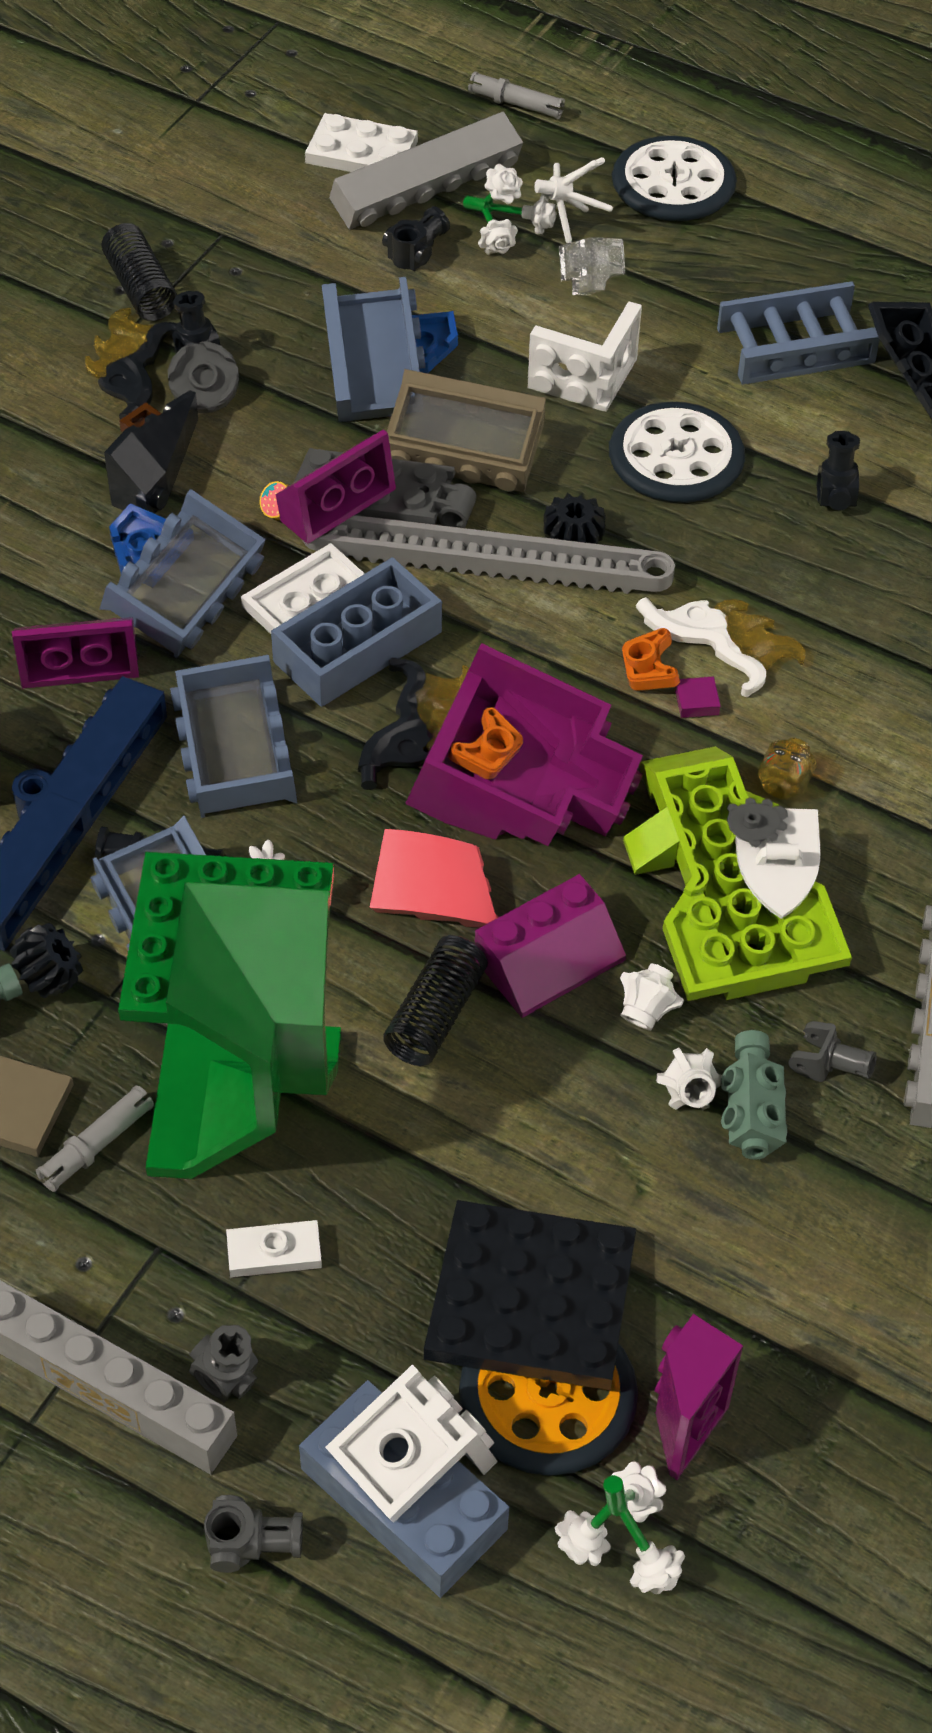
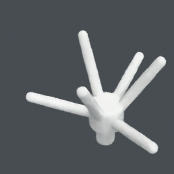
[534,157,613,244]

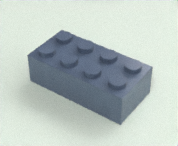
[271,557,442,707]
[299,1380,509,1598]

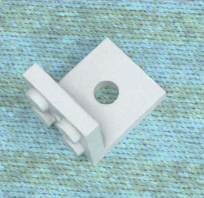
[527,301,642,412]
[325,1364,498,1523]

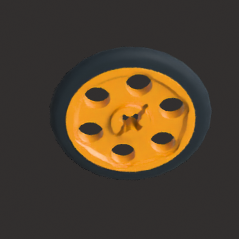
[459,1344,638,1476]

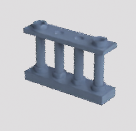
[717,281,880,385]

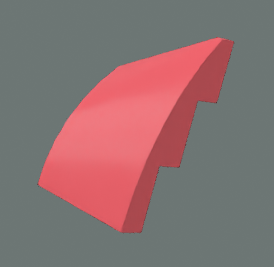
[370,829,499,927]

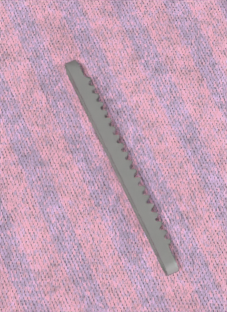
[303,515,675,594]

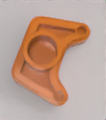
[622,628,680,691]
[448,707,523,779]

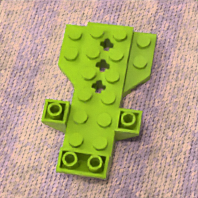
[623,746,852,1001]

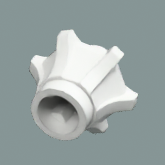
[620,963,684,1031]
[656,1048,722,1110]

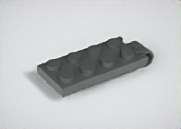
[294,448,477,528]

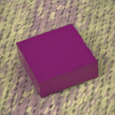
[675,676,721,718]

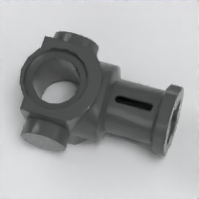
[189,1325,258,1403]
[204,1495,303,1573]

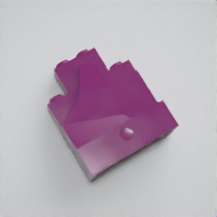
[405,643,643,846]

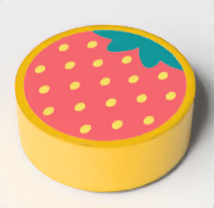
[260,481,290,520]

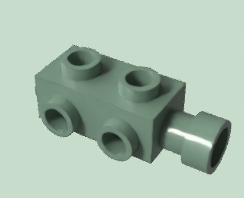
[721,1030,788,1160]

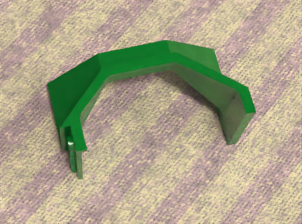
[118,852,342,1179]

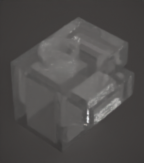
[559,237,625,296]

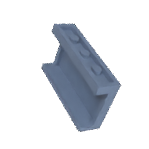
[322,277,430,422]

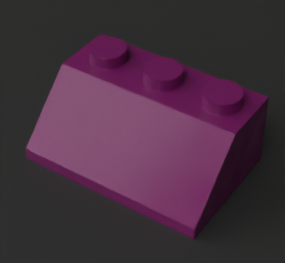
[276,430,396,544]
[12,617,139,689]
[474,874,626,1018]
[654,1314,743,1480]

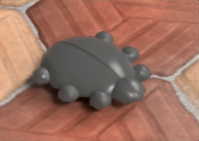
[727,798,788,848]

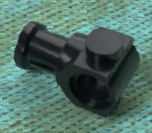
[382,206,450,272]
[172,291,221,353]
[816,431,860,510]

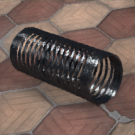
[101,223,177,321]
[383,935,488,1066]

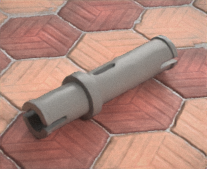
[468,71,565,119]
[36,1085,154,1192]

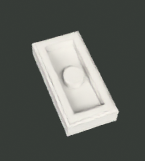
[226,1220,322,1278]

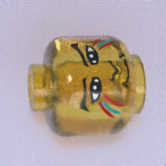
[757,738,817,800]

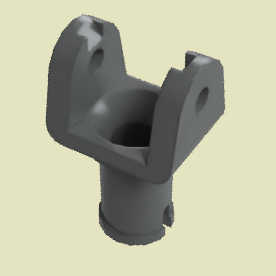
[789,1021,877,1082]

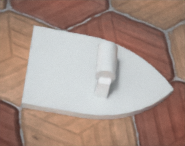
[736,808,820,919]

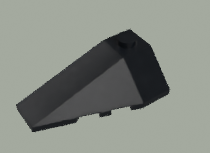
[868,302,932,419]
[104,390,198,514]

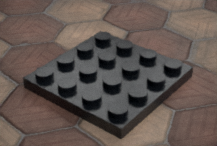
[423,1200,636,1391]

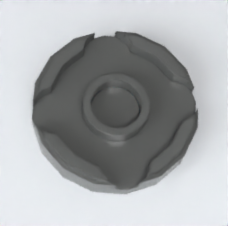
[168,341,239,413]

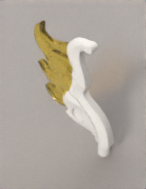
[636,597,806,697]

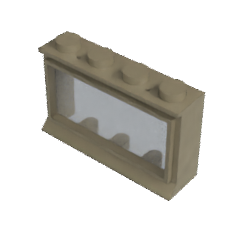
[387,369,546,493]

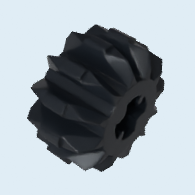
[543,492,606,544]
[10,923,84,998]

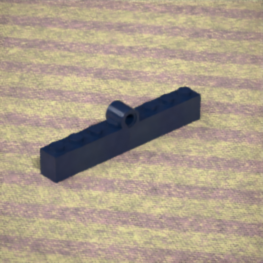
[0,676,167,951]

